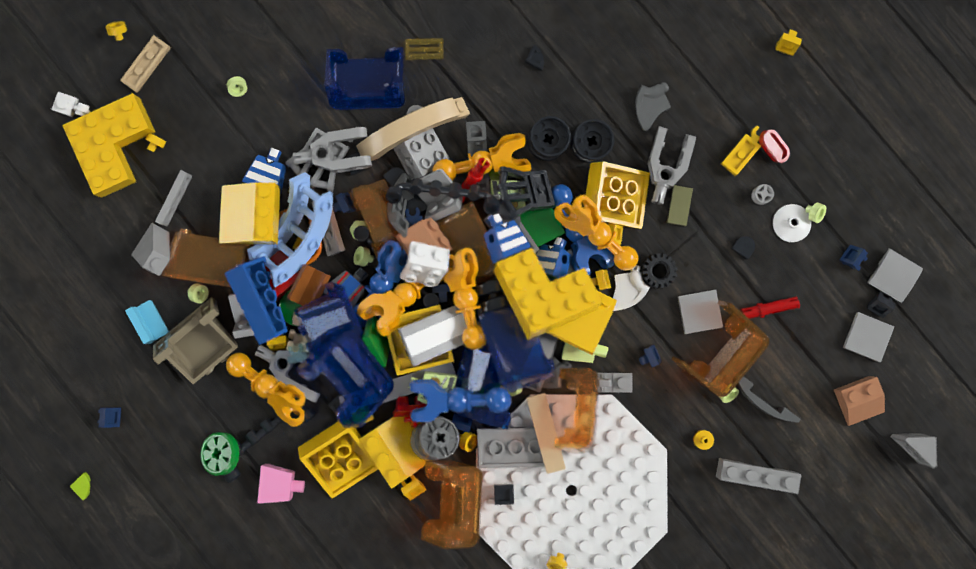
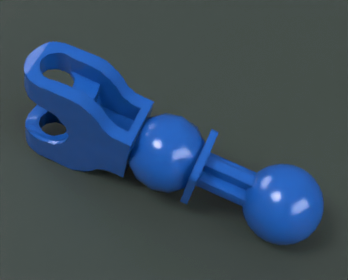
[551,184,614,275]
[349,240,408,327]
[409,379,511,422]

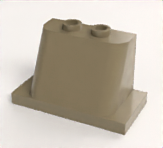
[153,297,238,384]

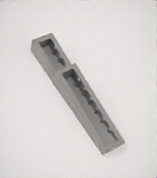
[339,362,457,415]

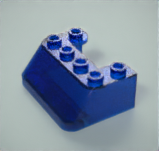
[296,331,394,428]
[451,342,529,430]

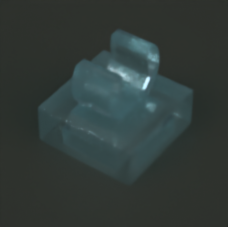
[287,343,310,365]

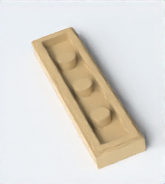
[526,393,566,474]

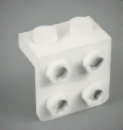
[400,241,450,287]

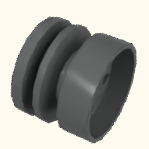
[410,417,459,461]

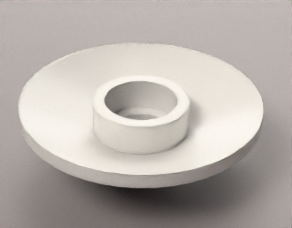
[773,204,811,242]

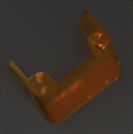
[671,300,769,397]

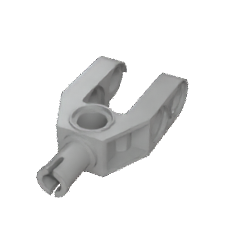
[648,126,696,205]
[293,127,372,173]
[255,345,334,402]

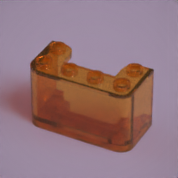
[421,460,483,549]

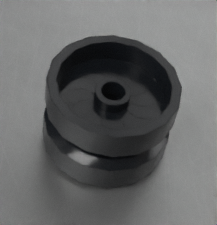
[472,279,511,315]

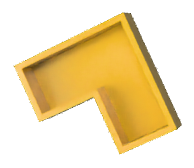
[62,93,155,198]
[493,248,603,340]

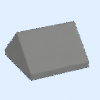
[890,434,937,468]

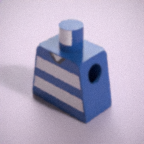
[242,148,286,195]
[484,214,531,264]
[536,237,572,282]

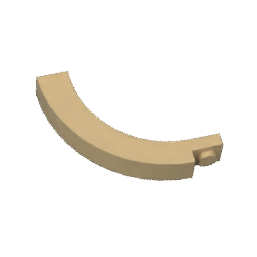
[356,97,470,161]

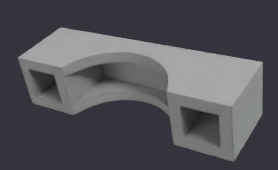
[716,458,801,494]

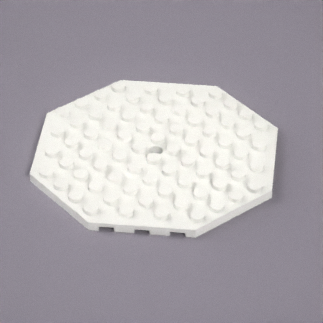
[476,394,667,569]

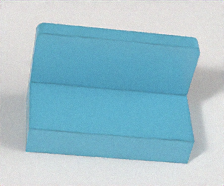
[125,300,169,344]

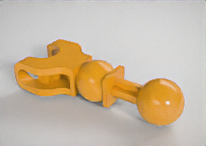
[432,133,532,181]
[554,195,638,271]
[442,248,487,350]
[357,279,443,336]
[226,353,305,427]

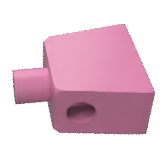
[258,464,305,503]

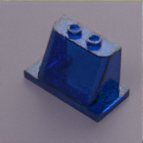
[294,282,372,364]

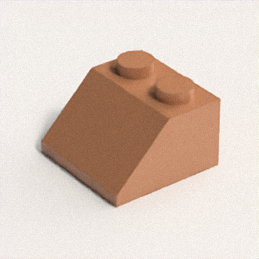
[396,218,453,255]
[834,376,885,426]

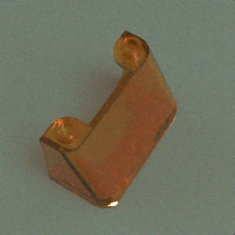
[435,201,500,288]
[161,229,253,287]
[554,368,599,454]

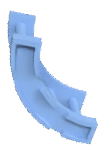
[247,172,333,287]

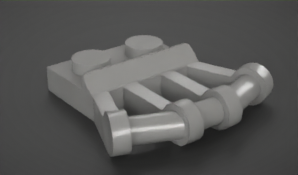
[285,128,349,192]

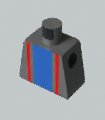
[323,267,369,314]

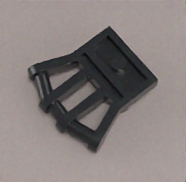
[497,166,555,220]

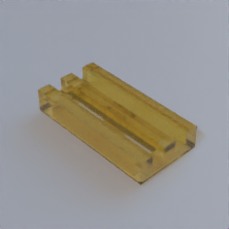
[405,38,444,60]

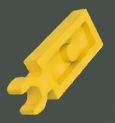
[721,126,761,176]

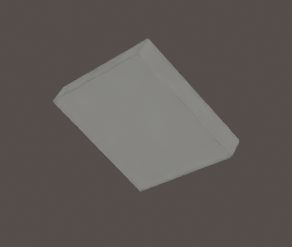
[677,290,723,334]
[843,312,894,362]

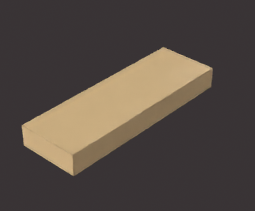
[120,35,171,93]

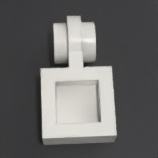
[52,92,90,117]

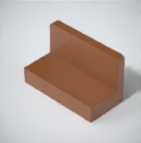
[287,264,331,311]

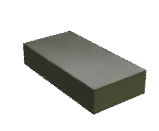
[667,185,693,227]

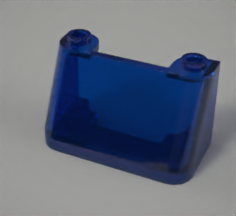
[325,47,405,110]
[478,306,555,393]

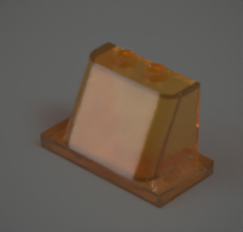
[349,179,403,263]

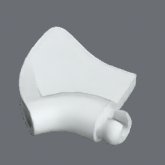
[613,265,650,311]

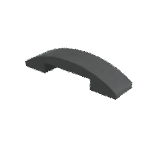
[466,121,490,192]
[387,173,414,238]
[732,372,801,422]

